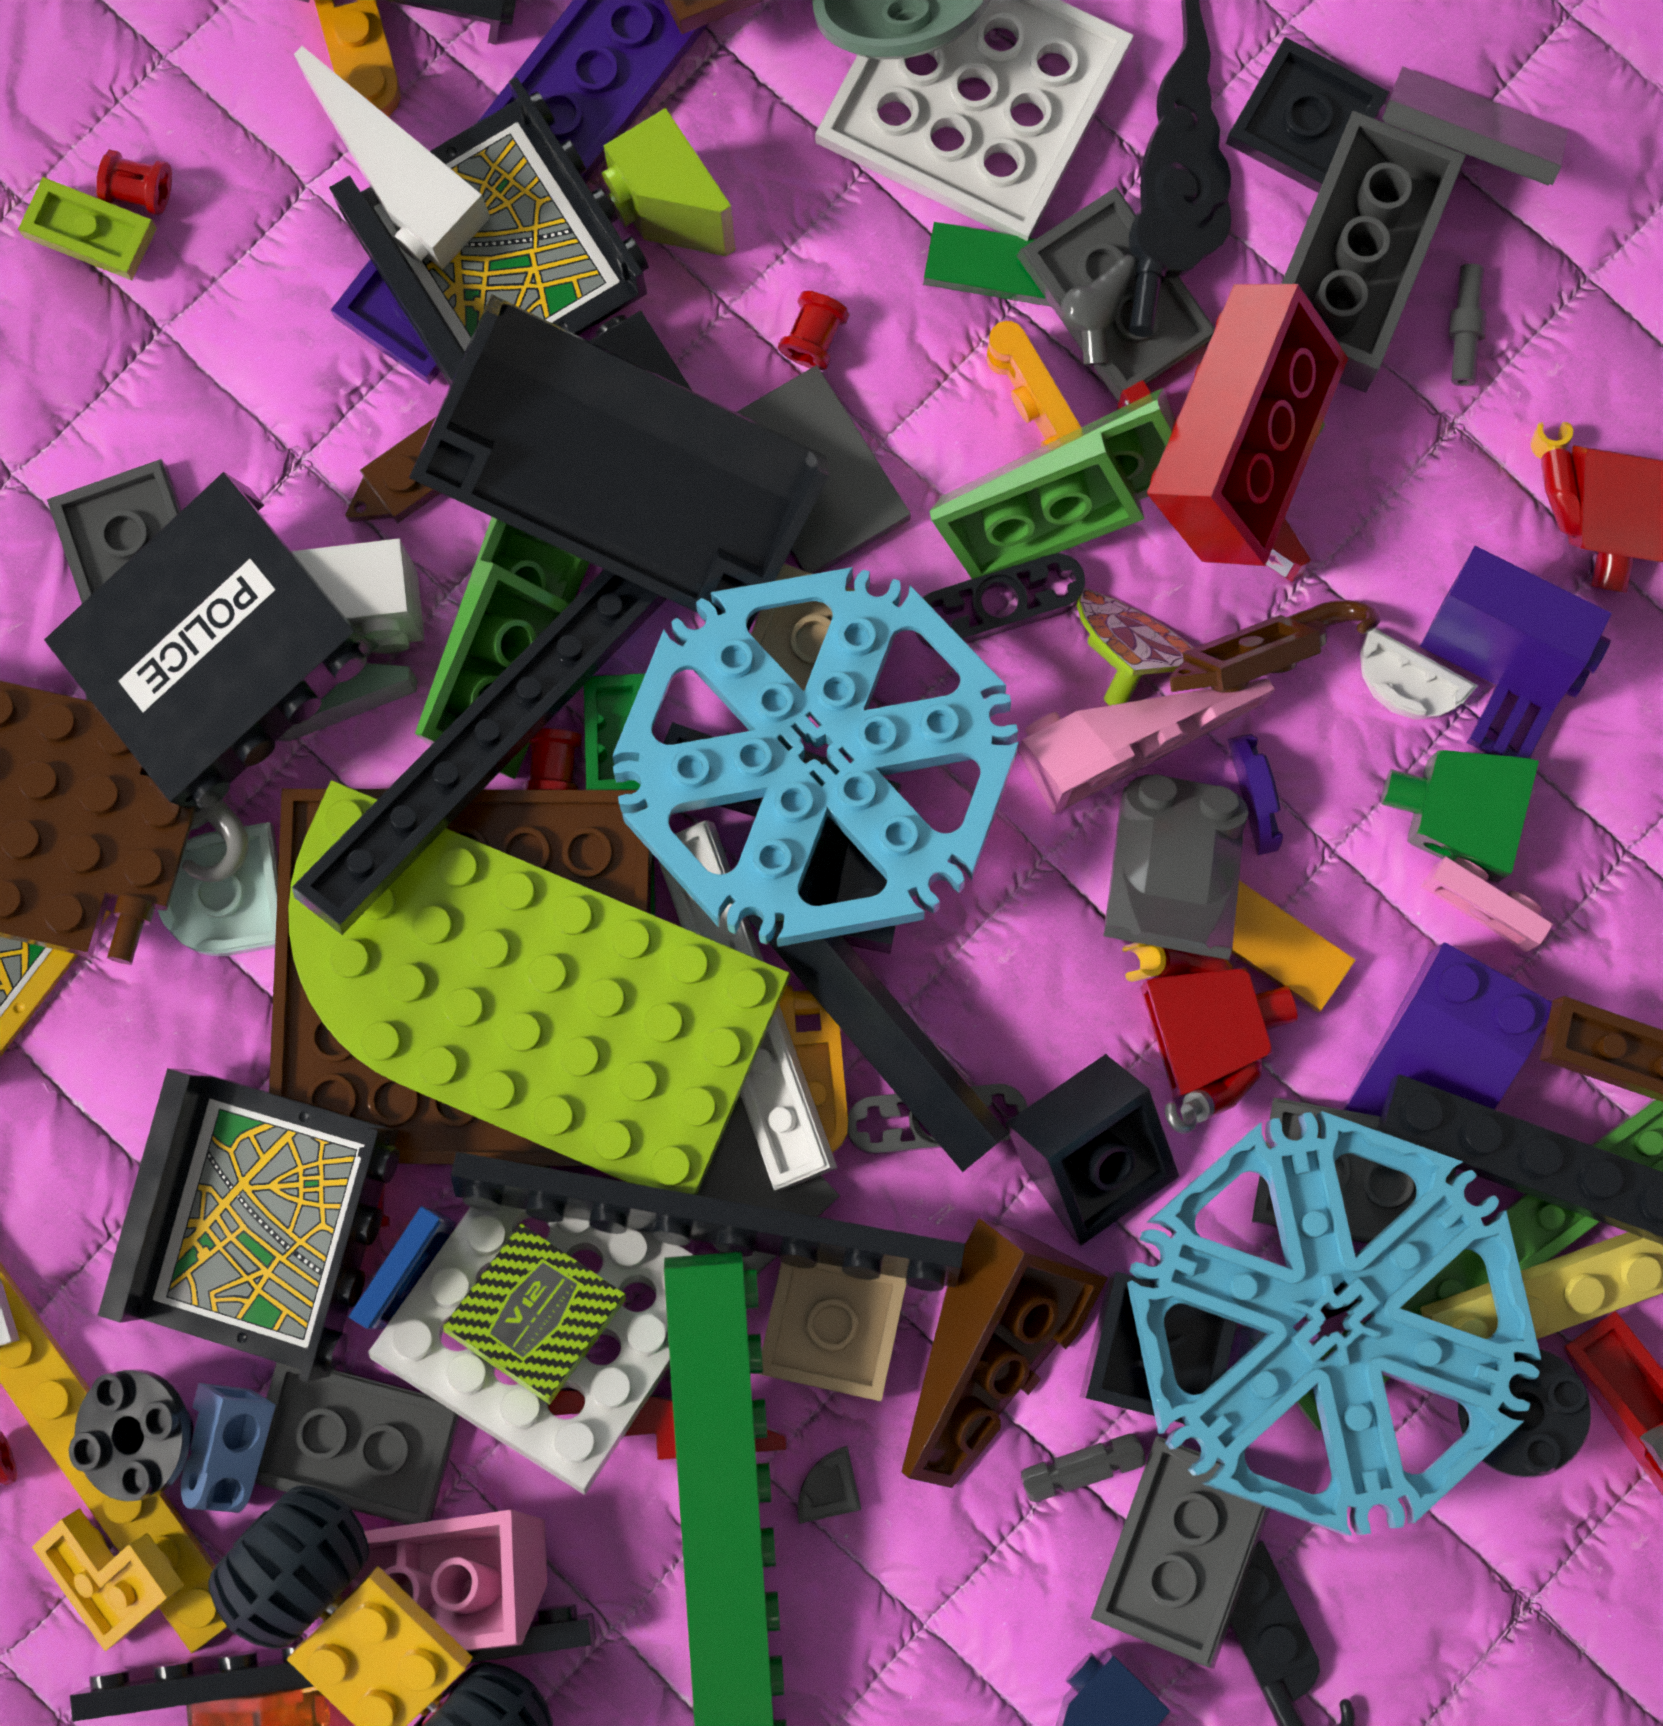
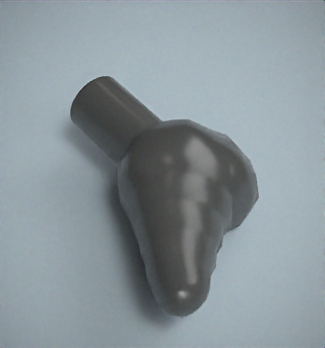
[1060,255,1136,365]

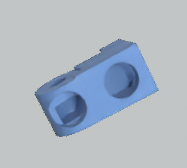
[181,1383,276,1513]

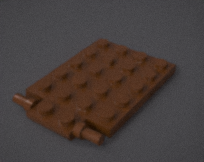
[0,681,196,965]

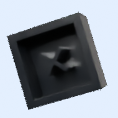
[1080,1271,1237,1424]

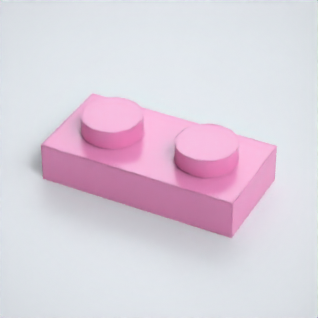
[1421,857,1553,952]

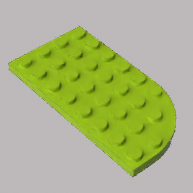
[288,780,791,1195]

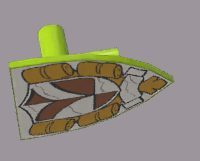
[1077,588,1194,705]

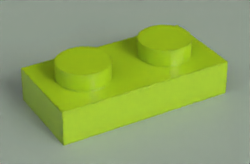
[18,177,157,281]

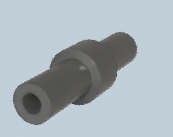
[1449,264,1487,386]

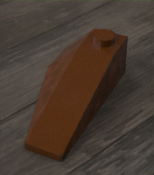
[901,1218,1108,1488]

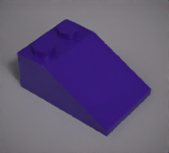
[1343,942,1552,1169]

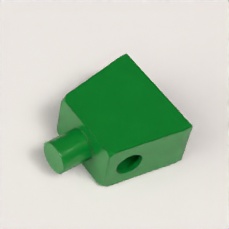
[1381,750,1539,883]

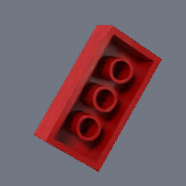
[1146,284,1348,566]

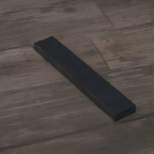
[746,888,1009,1172]

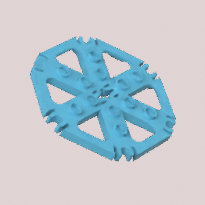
[612,567,1019,947]
[1127,1111,1541,1536]

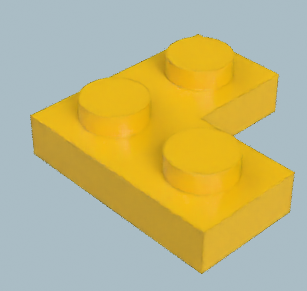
[32,1508,185,1651]

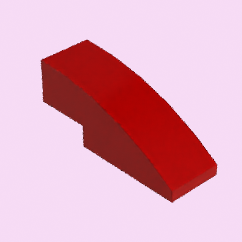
[1564,1311,1663,1496]

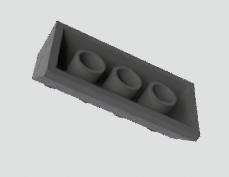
[1281,111,1466,393]

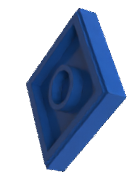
[348,1206,456,1330]

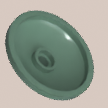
[812,0,991,60]

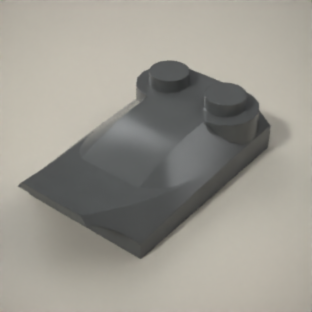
[1103,774,1249,960]

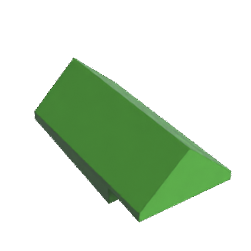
[929,388,1175,579]
[415,517,590,779]

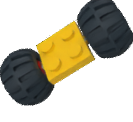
[209,1485,553,1726]

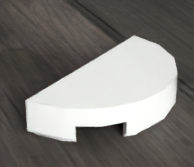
[1360,629,1478,719]

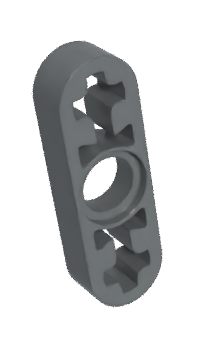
[847,1084,1027,1155]

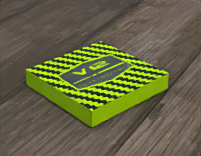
[443,1223,626,1405]

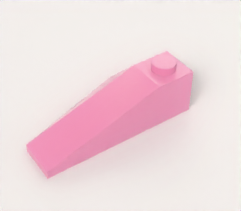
[1018,679,1275,815]
[339,1510,547,1652]

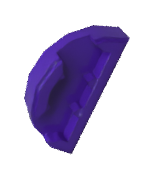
[1227,734,1283,856]

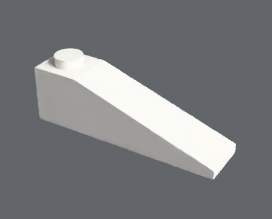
[294,46,491,270]

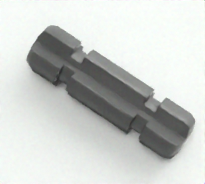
[1021,1433,1146,1502]

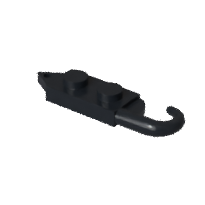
[1229,1539,1356,1726]

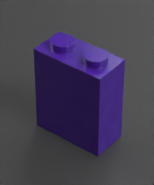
[1420,546,1612,712]

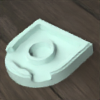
[158,822,279,956]

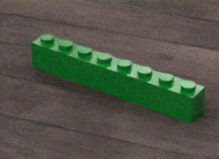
[664,1252,787,1726]

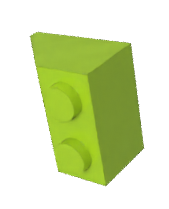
[602,108,736,257]

